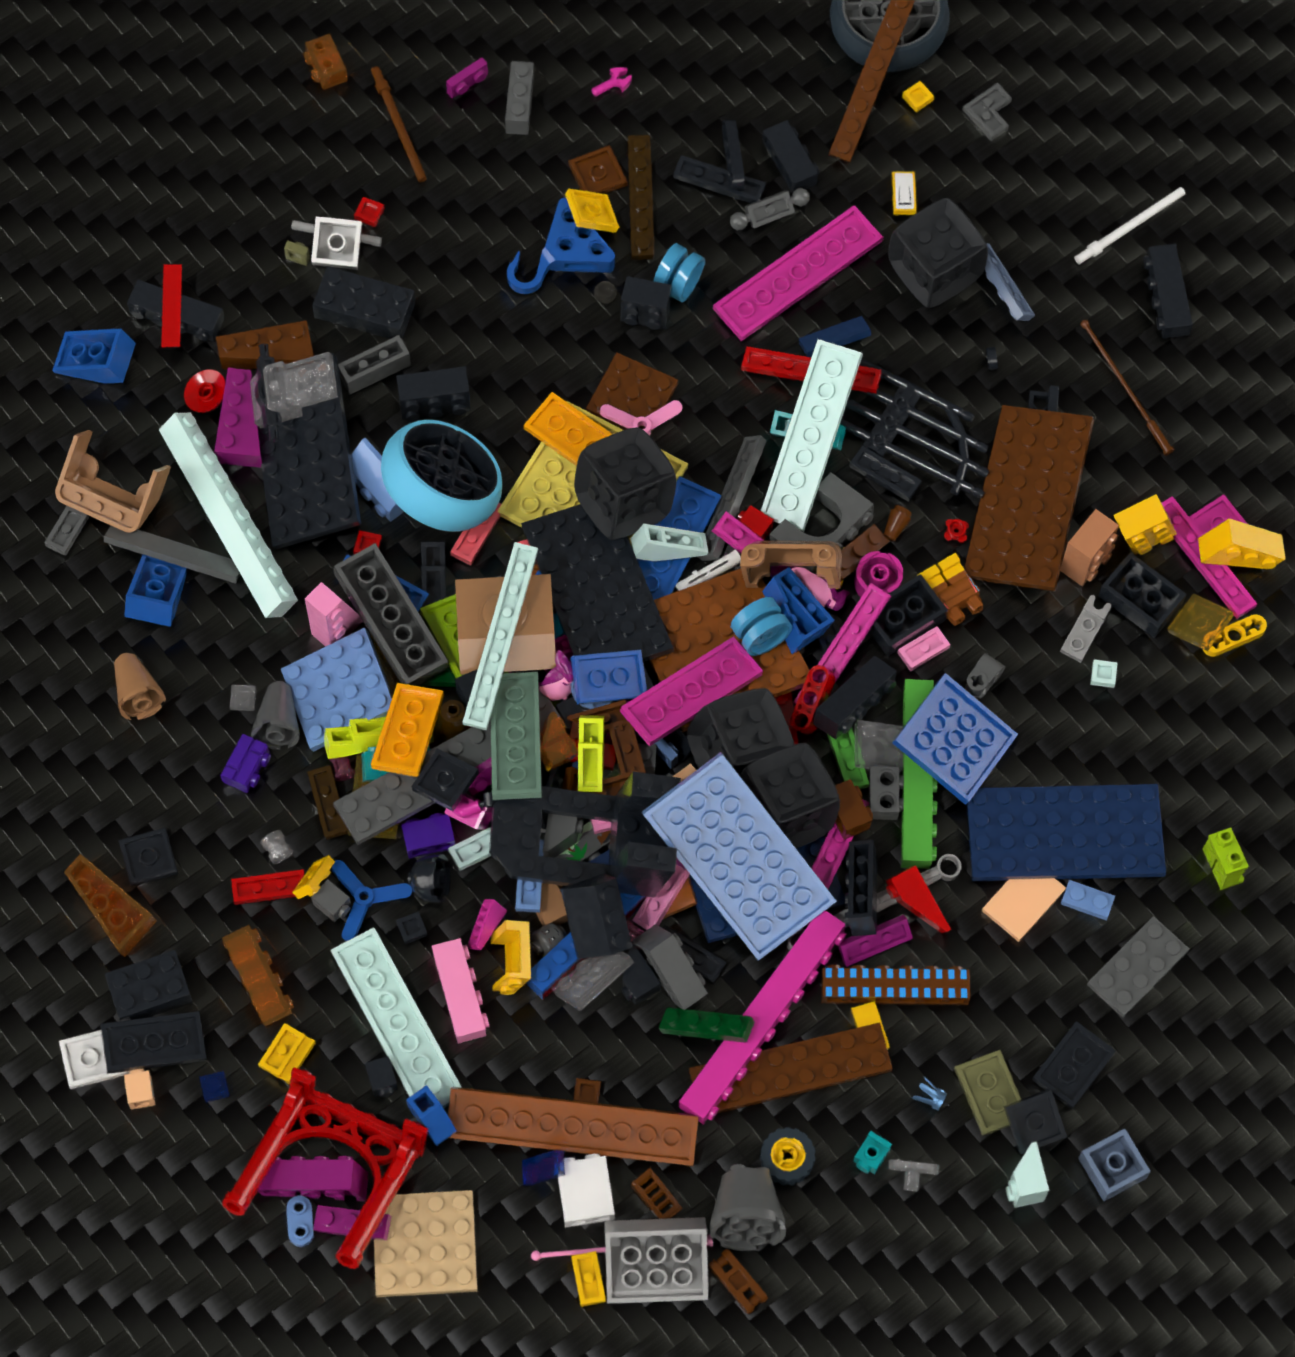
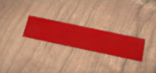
[161,264,182,347]

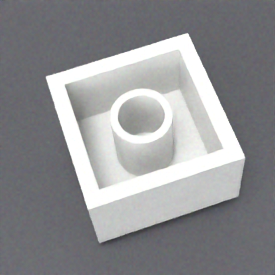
[311,216,362,270]

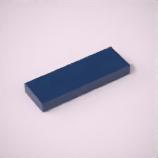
[799,316,871,357]

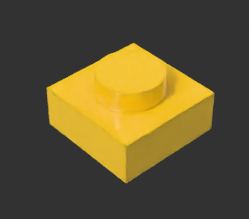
[902,81,934,112]

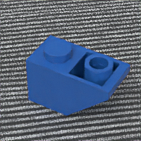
[406,1085,457,1146]

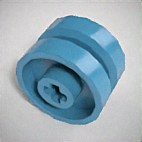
[653,243,705,302]
[730,597,792,656]

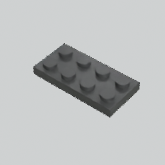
[1087,916,1189,1018]

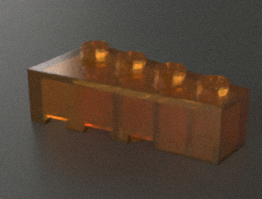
[64,854,157,957]

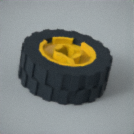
[760,1127,816,1185]

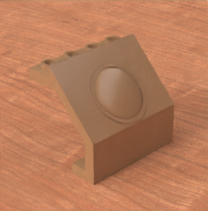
[455,574,556,675]

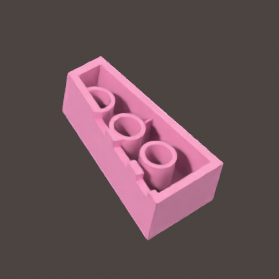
[305,582,363,646]

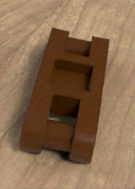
[707,1249,768,1315]

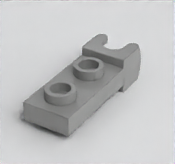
[1060,595,1112,663]

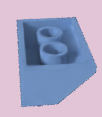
[351,438,404,522]

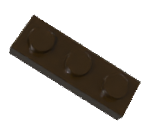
[307,765,349,840]

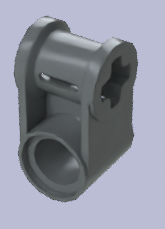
[965,653,1005,700]

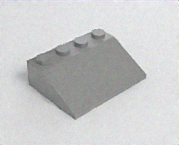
[605,1218,708,1303]

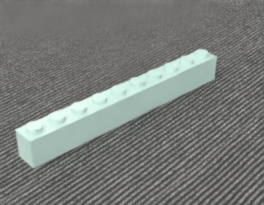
[159,413,298,618]

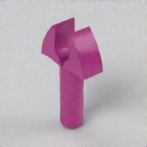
[592,68,631,96]

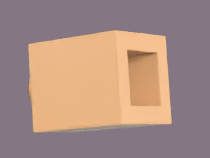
[124,1069,155,1110]

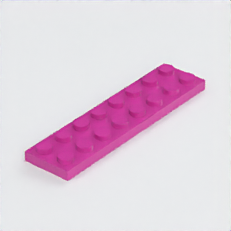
[713,205,883,341]

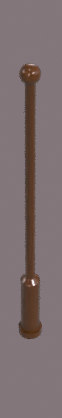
[1081,320,1175,456]

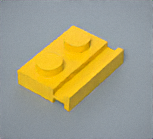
[258,1023,315,1084]

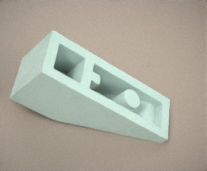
[630,523,709,561]

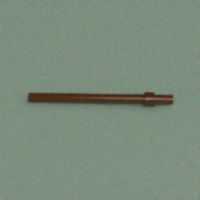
[371,67,427,183]

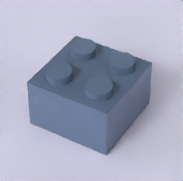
[1078,1129,1151,1201]

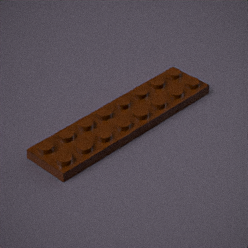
[689,1022,893,1113]

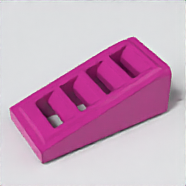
[467,899,507,950]

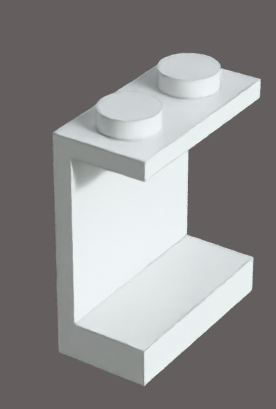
[556,1154,615,1227]

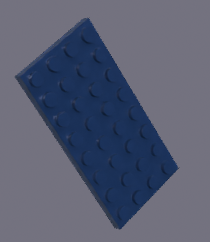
[967,784,1166,881]

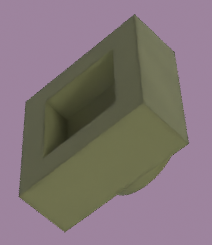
[284,241,310,266]

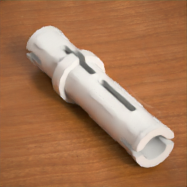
[676,549,741,591]

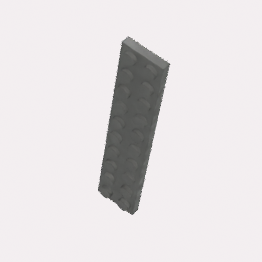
[333,691,567,845]

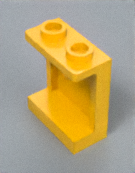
[491,920,531,995]

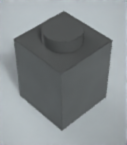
[311,879,351,922]

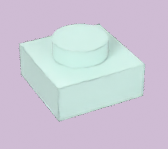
[1090,660,1117,688]

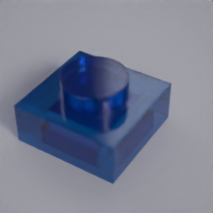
[199,1071,230,1103]

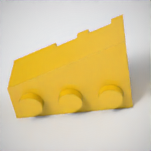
[1198,518,1285,569]

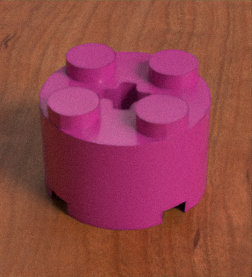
[855,551,903,598]

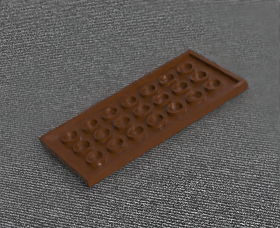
[964,405,1094,591]

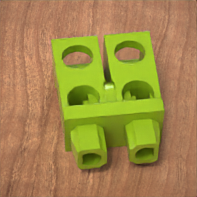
[1203,828,1249,890]

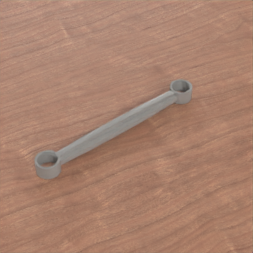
[787,854,961,951]

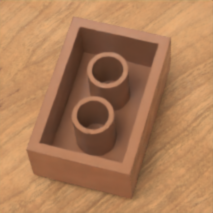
[1060,509,1119,587]

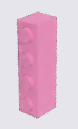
[432,938,489,1044]

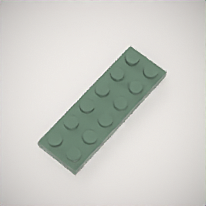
[491,672,542,800]

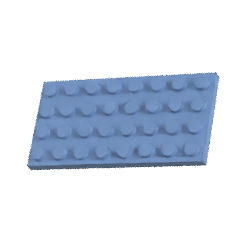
[642,752,837,961]

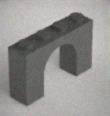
[770,472,874,574]

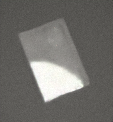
[552,951,634,1011]

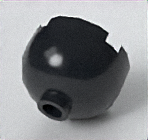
[408,854,451,903]

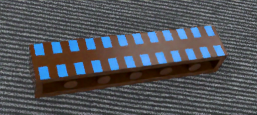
[821,965,970,1005]

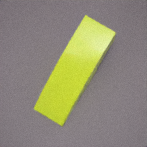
[578,715,604,792]
[324,717,386,759]

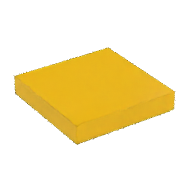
[565,188,619,233]

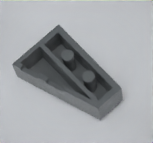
[632,924,708,1010]

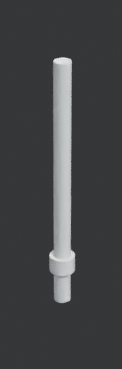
[1075,187,1185,264]

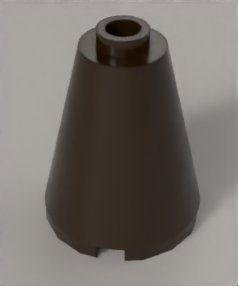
[433,700,471,746]

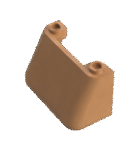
[740,541,842,588]

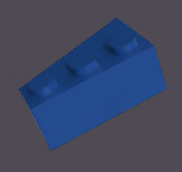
[762,567,835,654]

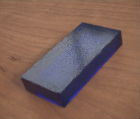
[522,1150,565,1186]

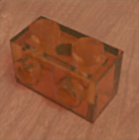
[303,34,348,90]

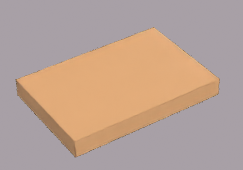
[982,878,1066,942]

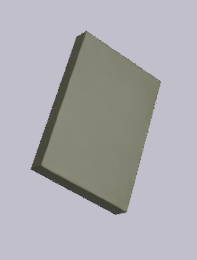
[954,1050,1022,1136]

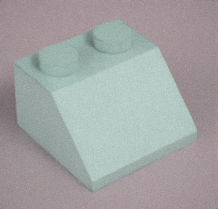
[1006,1142,1049,1208]

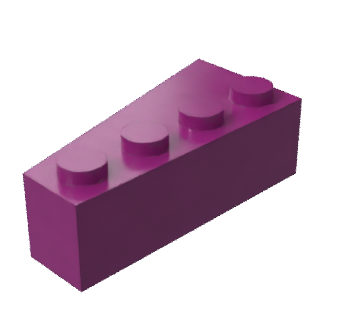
[214,368,262,468]
[258,1156,368,1201]

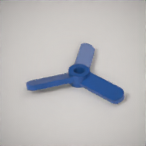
[331,860,412,942]

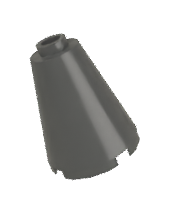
[251,681,300,750]

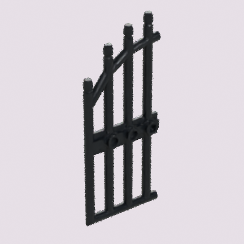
[840,358,990,498]

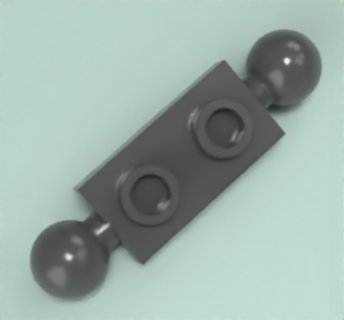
[730,188,810,230]

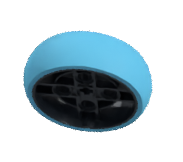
[381,420,502,532]

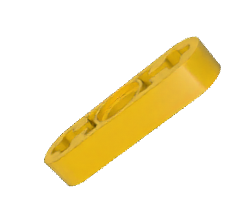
[1202,615,1267,657]

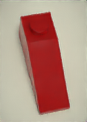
[886,865,951,933]

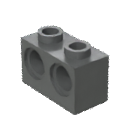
[869,766,904,820]

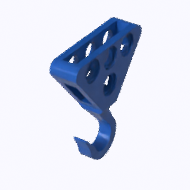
[507,198,615,294]

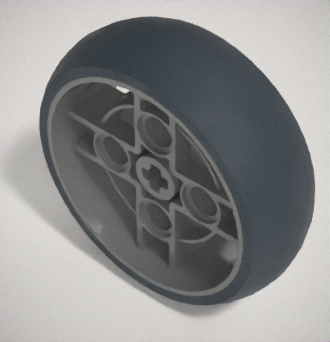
[830,0,949,72]

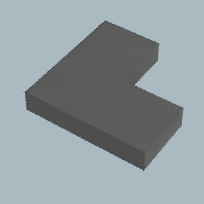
[963,83,1012,141]

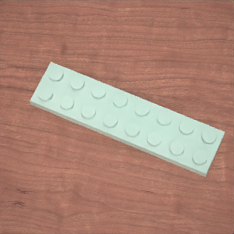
[761,339,863,531]
[331,928,462,1108]

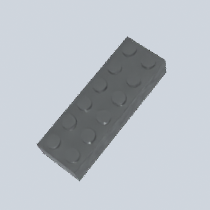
[334,543,448,686]

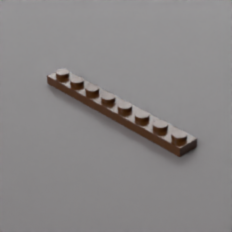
[829,0,915,163]

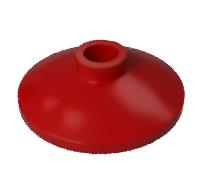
[184,369,226,413]

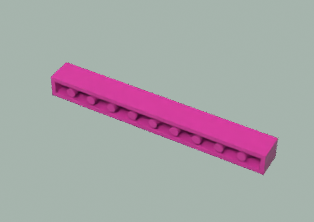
[679,910,846,1125]

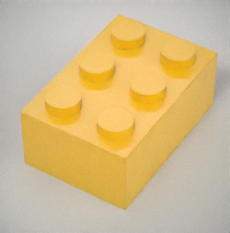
[1114,494,1177,555]

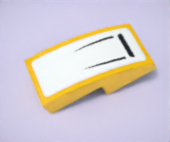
[892,172,916,215]

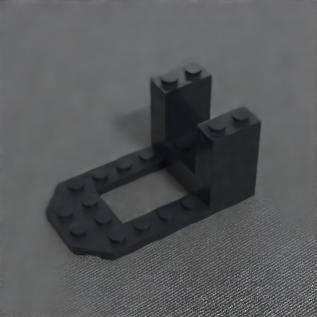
[489,771,681,898]

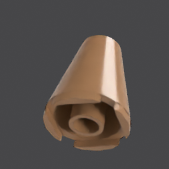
[114,653,166,720]

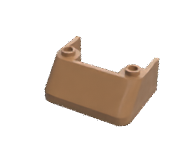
[55,430,171,533]

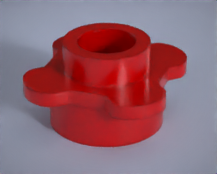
[944,519,969,543]

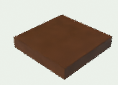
[568,145,627,194]

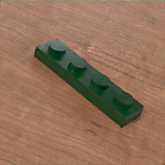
[659,1007,755,1043]

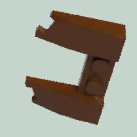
[563,699,647,796]

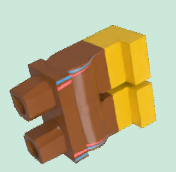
[918,553,984,626]

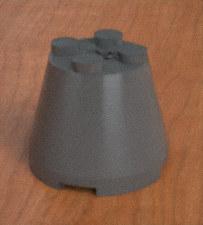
[710,1164,786,1251]

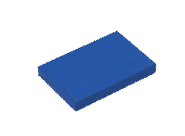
[571,650,647,705]

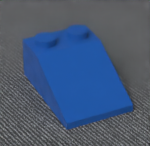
[52,329,136,383]
[124,554,188,627]

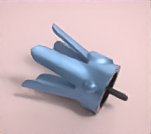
[912,1076,950,1110]

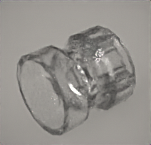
[260,830,293,864]

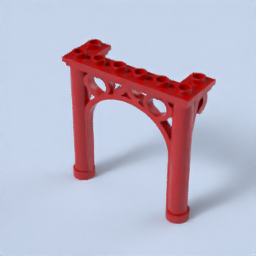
[222,1067,428,1269]

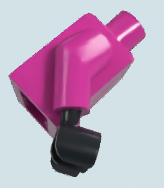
[445,792,498,830]

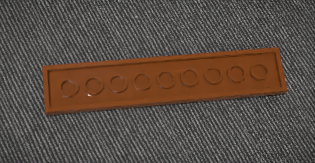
[448,1087,699,1166]

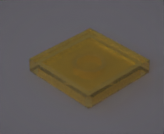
[1167,593,1234,651]

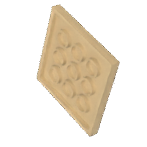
[374,1190,477,1297]

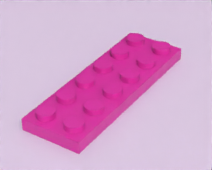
[620,636,763,747]

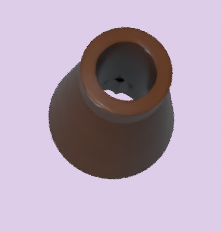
[884,505,912,542]

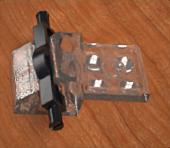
[250,343,338,442]

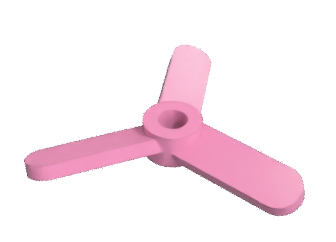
[600,400,682,436]

